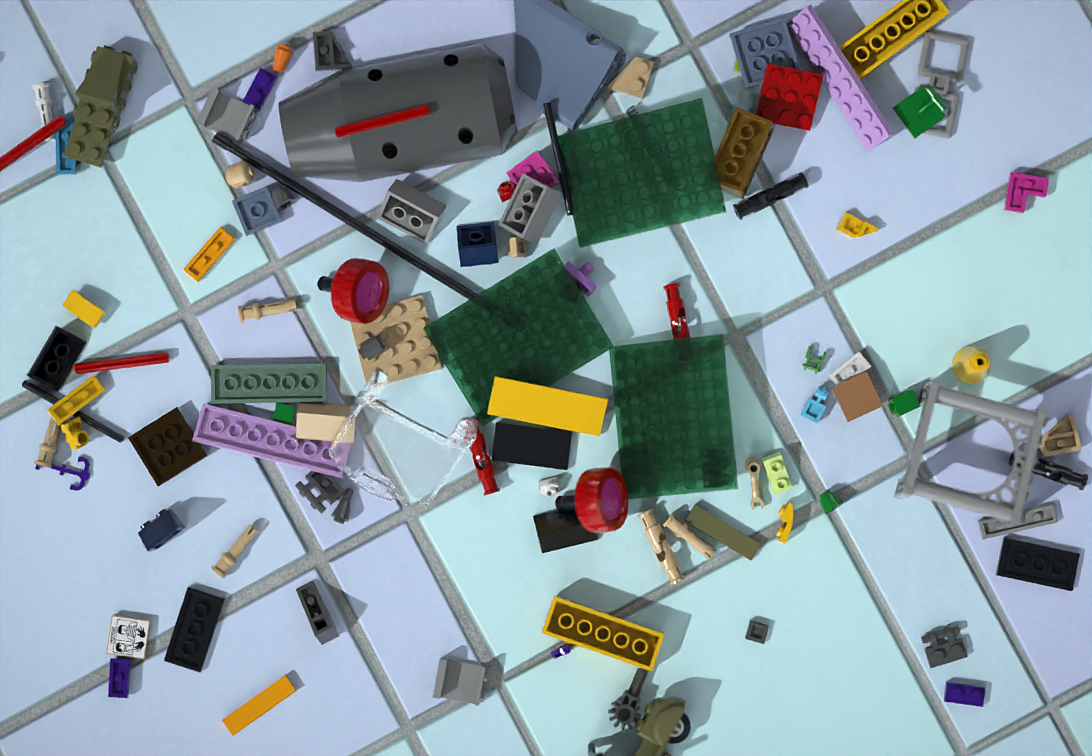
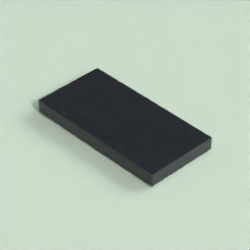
[491,422,572,470]
[996,538,1080,591]
[164,587,225,673]

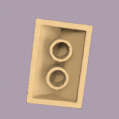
[296,402,357,443]

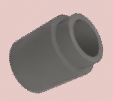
[358,334,388,360]

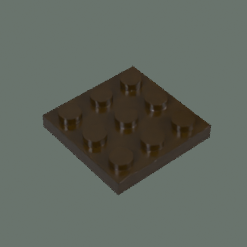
[128,407,208,487]

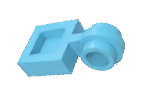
[800,386,830,424]

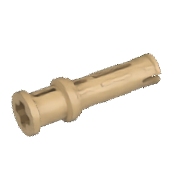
[238,299,297,323]
[34,417,60,468]
[662,512,716,559]
[211,524,259,578]

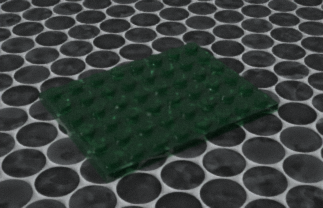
[558,98,726,248]
[423,248,614,426]
[609,334,739,499]

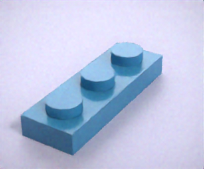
[55,117,77,175]

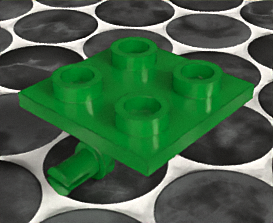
[892,86,947,139]

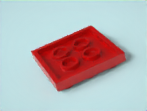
[755,63,823,131]

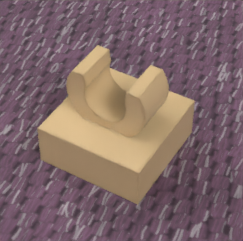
[504,237,527,258]

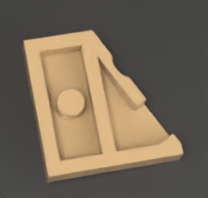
[608,56,654,99]
[1040,413,1082,458]

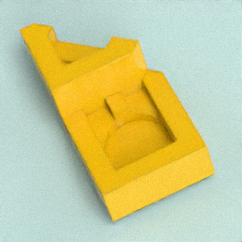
[836,212,879,238]

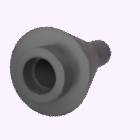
[331,488,354,524]

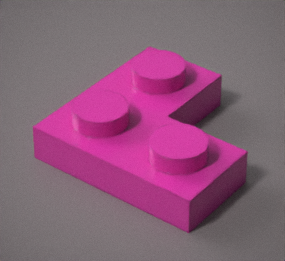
[506,150,560,187]
[1004,172,1049,214]

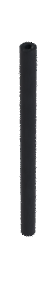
[543,102,575,216]
[21,380,124,443]

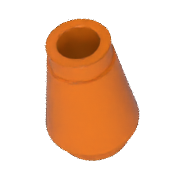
[272,43,293,73]

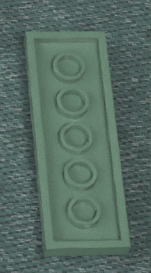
[211,363,327,404]

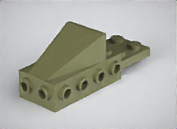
[63,45,138,168]

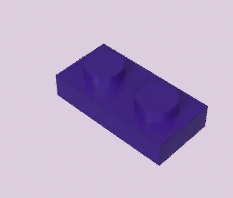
[243,67,278,111]
[108,658,131,698]
[943,682,985,707]

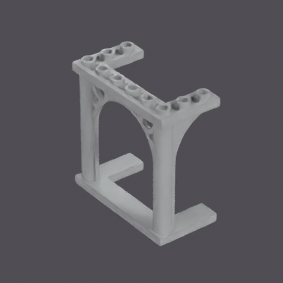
[894,380,1048,528]

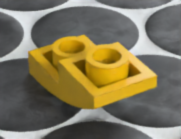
[62,290,106,328]
[776,502,793,544]

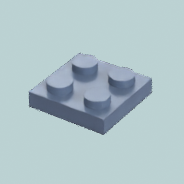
[232,186,282,236]

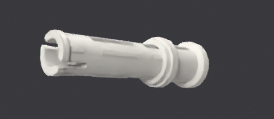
[32,83,56,142]

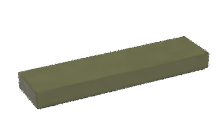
[685,504,761,560]

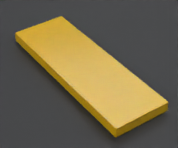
[487,376,608,436]

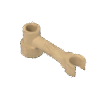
[744,457,764,510]

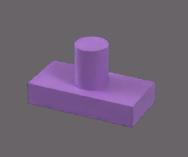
[560,261,597,297]

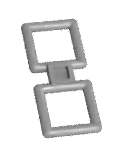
[914,31,970,138]

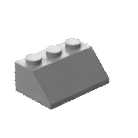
[498,174,562,244]
[377,179,447,244]

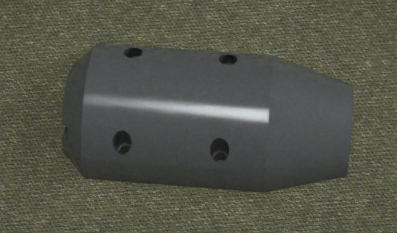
[279,43,518,182]

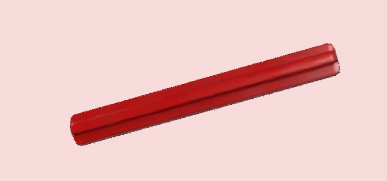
[335,105,430,138]
[0,115,67,171]
[74,352,170,374]

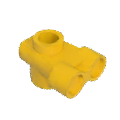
[60,416,89,450]

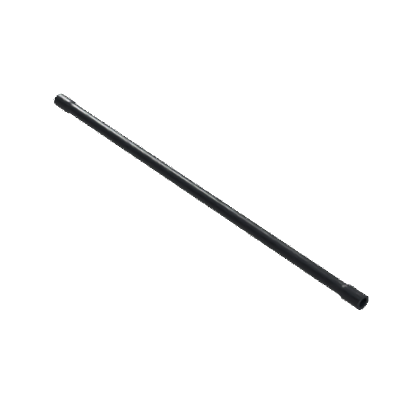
[212,132,525,332]

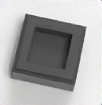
[745,620,769,644]

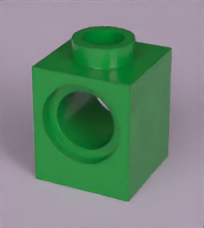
[888,389,921,417]

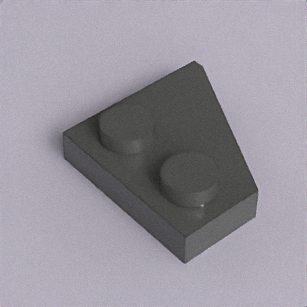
[313,31,352,71]

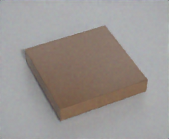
[831,371,883,422]

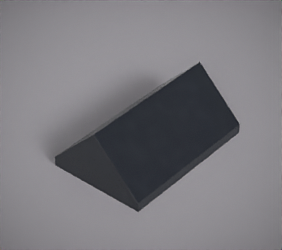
[27,326,87,391]
[533,510,598,553]

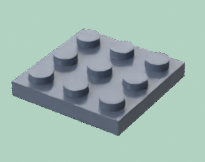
[729,17,800,89]

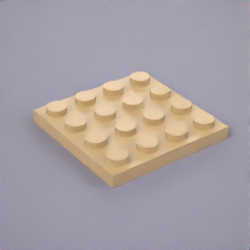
[350,295,442,389]

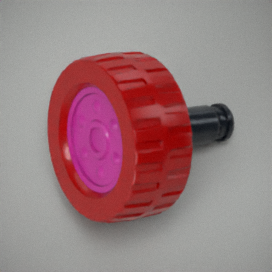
[317,258,390,324]
[555,467,629,533]

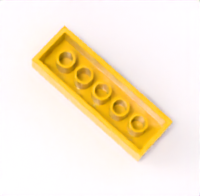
[839,0,950,81]
[542,595,665,671]

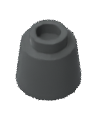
[272,186,296,211]

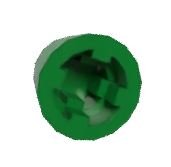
[819,490,844,515]

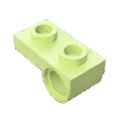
[761,452,793,495]

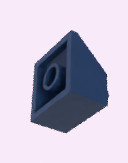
[456,222,499,267]
[138,509,186,552]

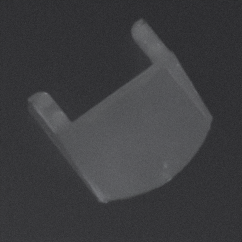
[327,367,479,506]

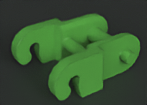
[802,346,827,374]

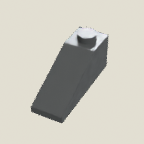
[296,581,339,645]

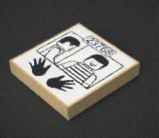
[106,615,151,659]

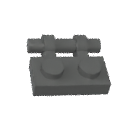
[295,471,345,513]
[921,625,968,668]

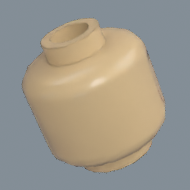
[225,161,255,189]

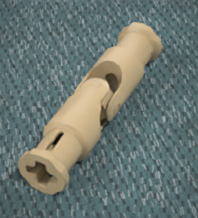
[637,509,685,585]

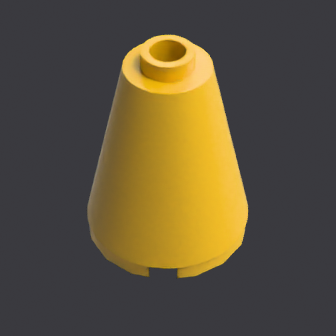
[952,346,991,384]

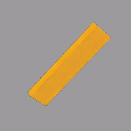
[222,675,297,736]

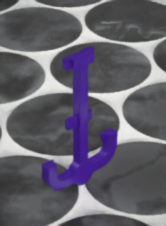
[35,456,90,491]

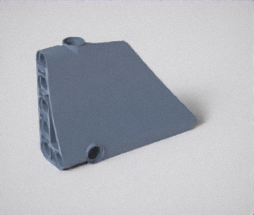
[513,0,626,131]

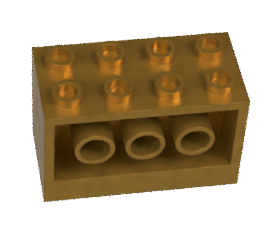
[706,107,774,199]

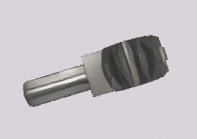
[608,668,648,730]

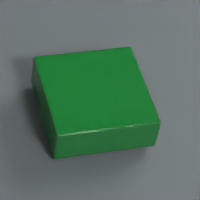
[273,403,296,425]

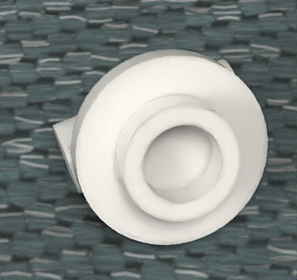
[538,477,559,497]

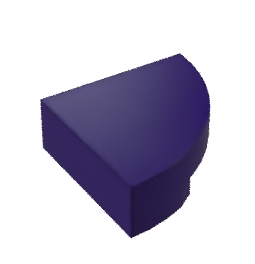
[551,644,571,659]

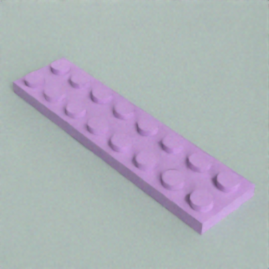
[787,5,894,152]
[192,404,352,478]

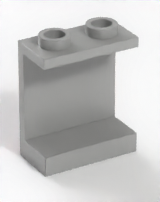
[197,87,257,143]
[433,658,489,706]

